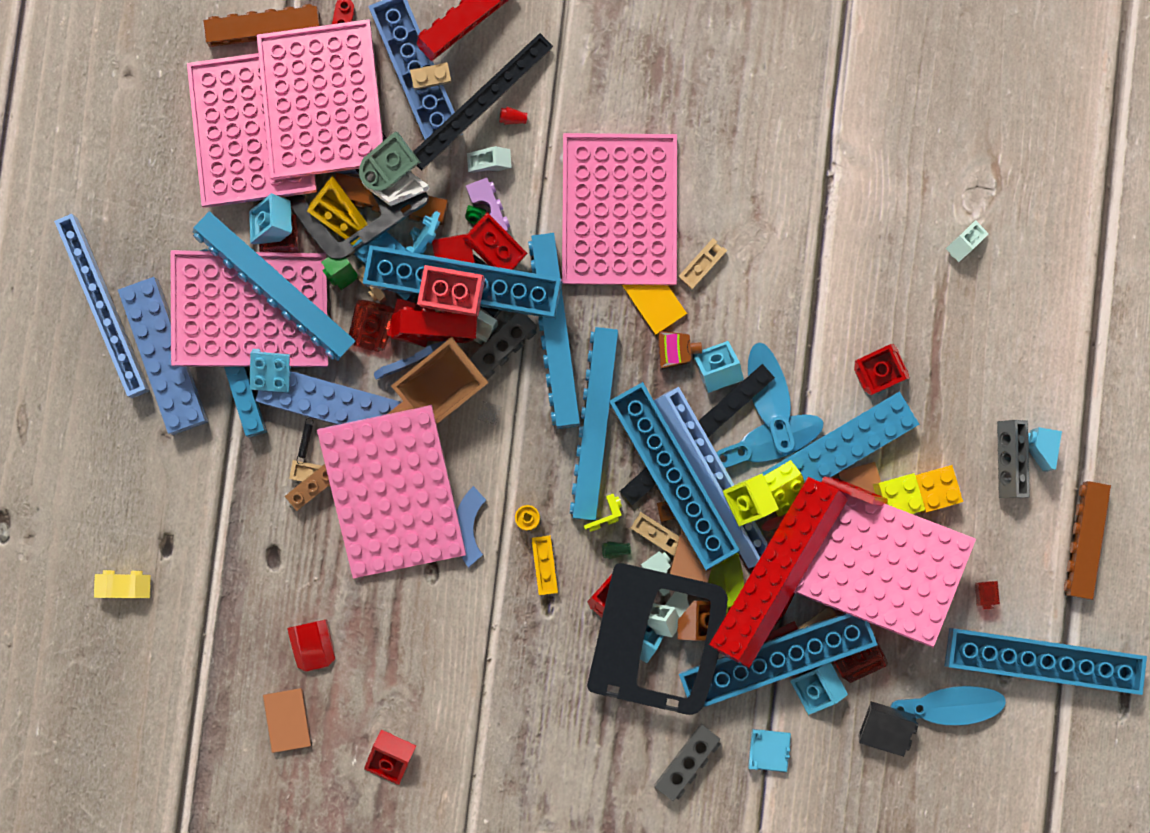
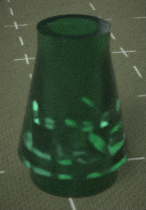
[602,541,631,560]

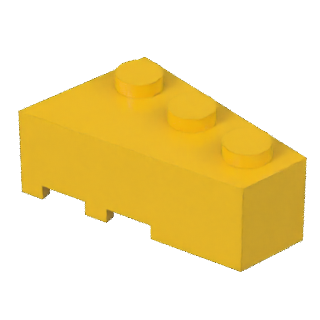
[307,175,368,245]

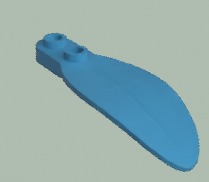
[748,343,795,455]
[716,415,824,468]
[890,686,1006,725]

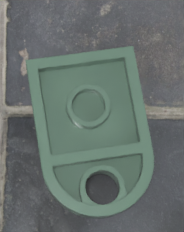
[359,131,421,191]

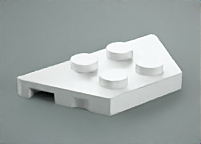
[362,172,430,206]

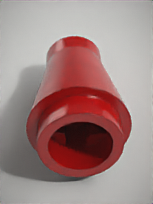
[499,106,527,125]

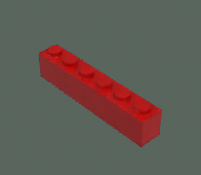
[417,0,509,61]

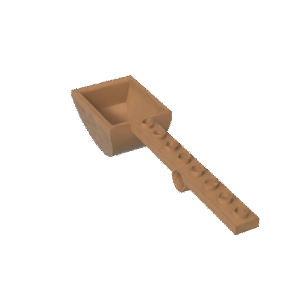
[285,337,489,511]

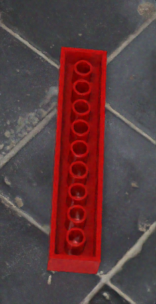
[709,477,848,668]

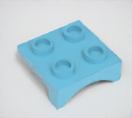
[404,211,440,254]
[250,349,291,392]
[748,729,791,772]

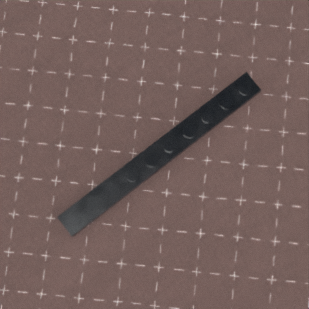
[413,33,553,171]
[620,364,775,505]

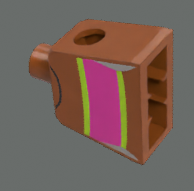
[658,331,702,370]

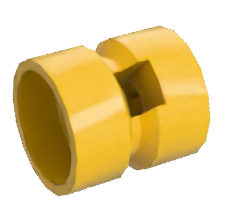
[515,505,540,531]

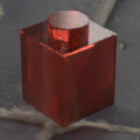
[975,581,1000,609]

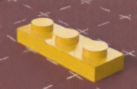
[531,535,558,595]

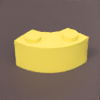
[94,570,151,598]

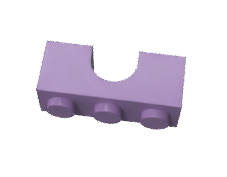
[466,178,510,233]

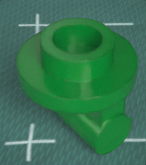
[465,205,487,224]

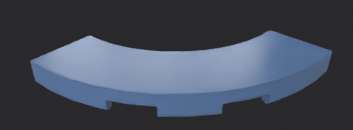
[374,341,446,380]
[457,486,487,567]

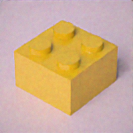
[915,465,963,513]

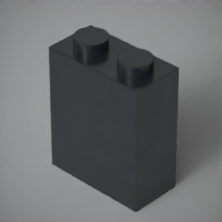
[858,701,918,757]

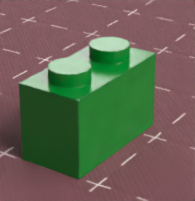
[321,257,359,290]

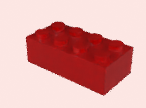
[391,307,477,343]

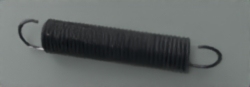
[297,418,314,464]

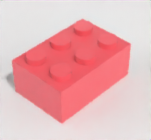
[417,265,485,317]

